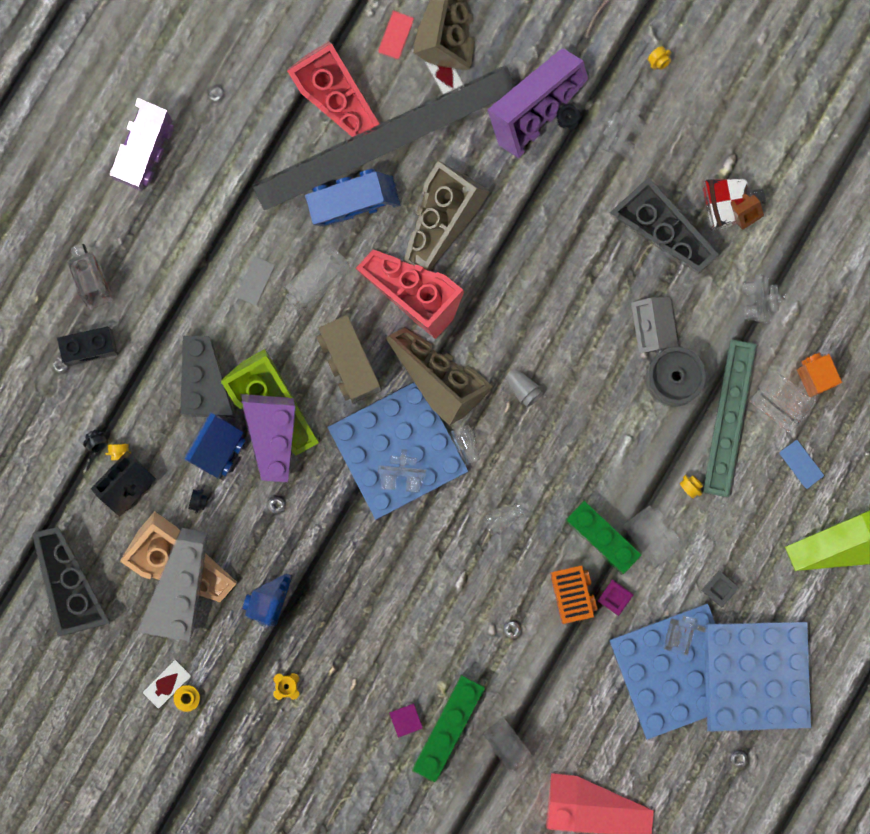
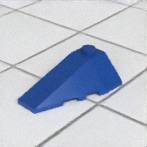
[242,574,293,626]

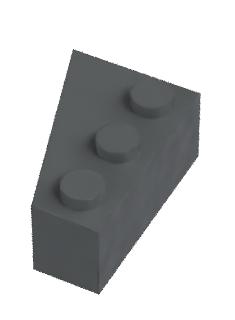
[180,336,236,418]

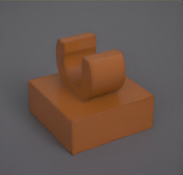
[731,194,764,230]

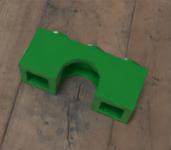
[565,501,642,575]

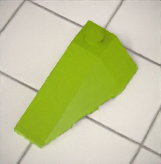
[221,349,319,456]
[784,510,870,571]

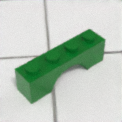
[412,675,485,783]

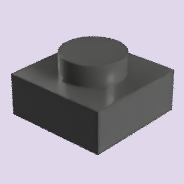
[701,571,739,608]

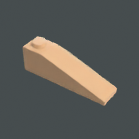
[120,511,237,602]

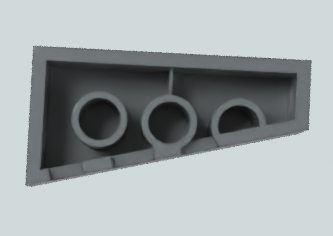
[609,177,719,274]
[32,527,110,637]

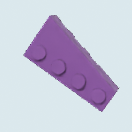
[487,48,588,158]

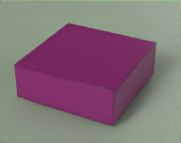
[597,579,634,616]
[389,703,423,738]

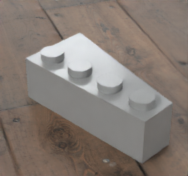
[138,528,208,641]

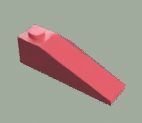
[287,41,379,137]
[356,250,464,339]
[546,773,654,834]

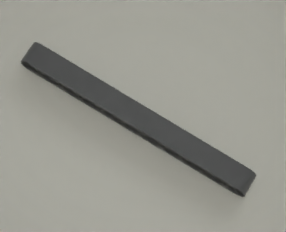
[252,66,516,210]

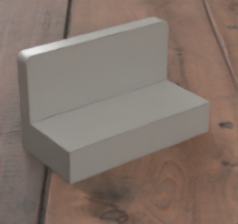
[631,297,678,354]

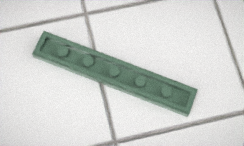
[702,339,757,498]

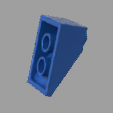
[185,413,246,479]

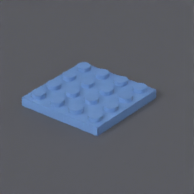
[328,382,468,520]
[609,604,715,740]
[704,622,811,731]

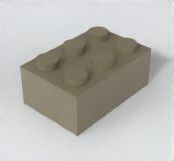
[316,315,381,404]

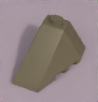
[413,0,474,70]
[404,161,489,271]
[387,328,493,425]

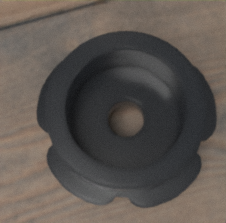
[556,104,581,129]
[83,430,108,453]
[188,489,208,514]

